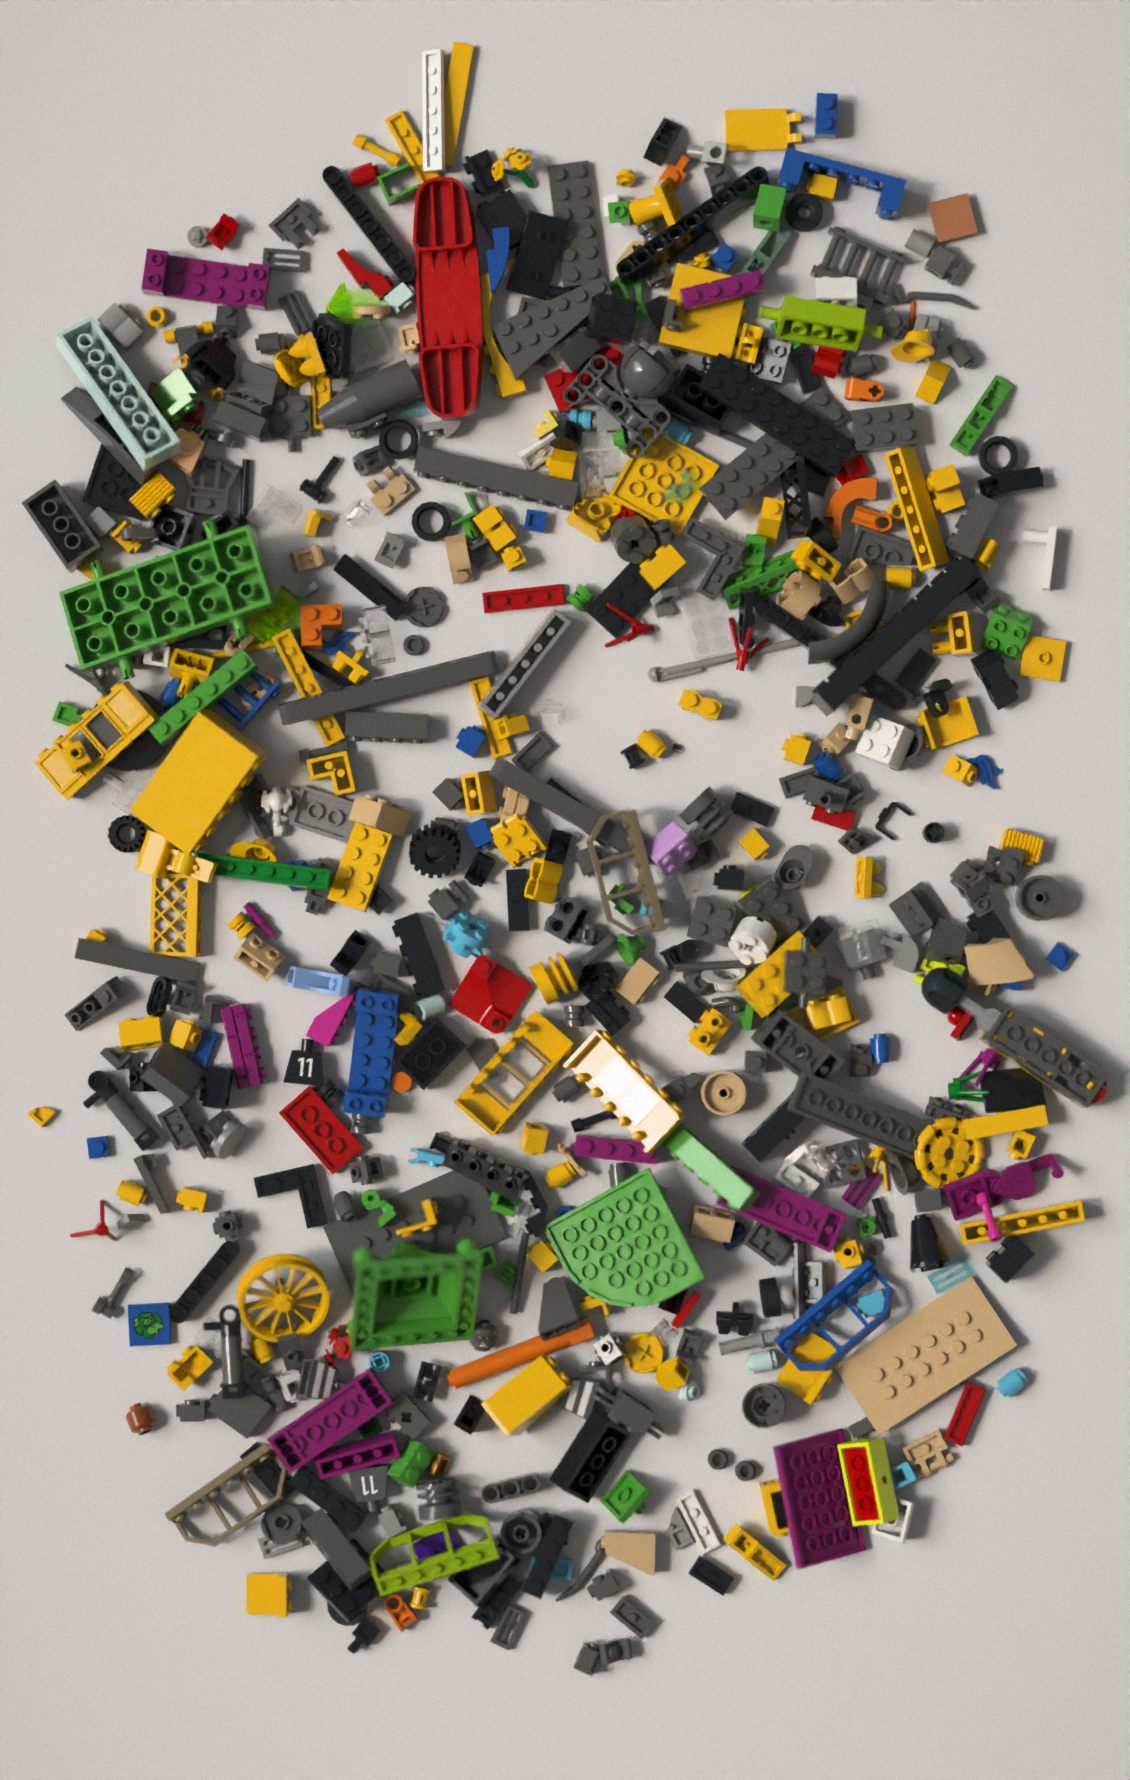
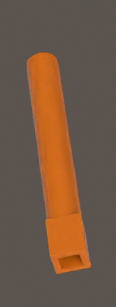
[447,1316,595,1389]

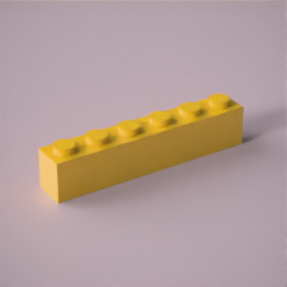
[884,445,950,571]
[958,1200,1085,1245]

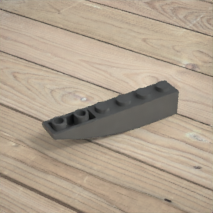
[61,387,159,486]

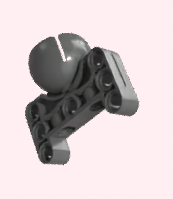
[564,344,677,459]

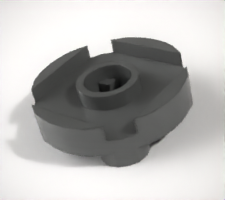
[261,1502,303,1545]

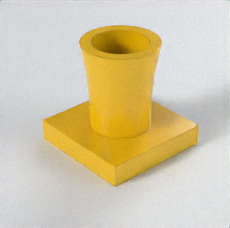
[629,177,684,227]

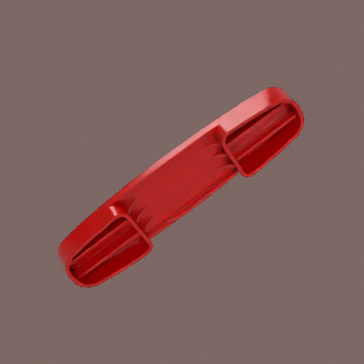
[413,176,483,421]

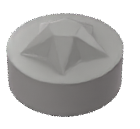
[187,226,208,248]

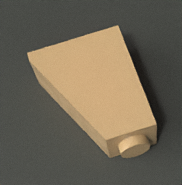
[601,1531,656,1575]

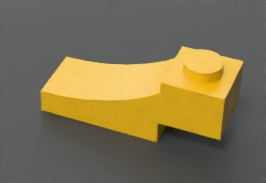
[723,1523,787,1581]

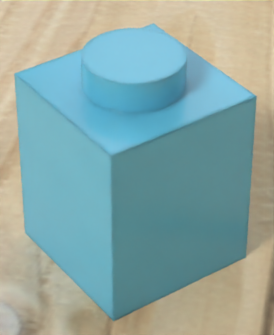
[855,1289,884,1318]

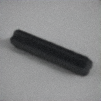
[301,650,352,688]

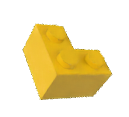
[925,464,966,515]
[306,751,357,796]

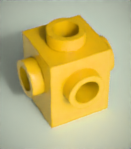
[834,1237,865,1270]

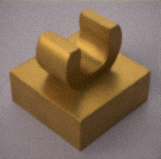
[427,1452,452,1476]

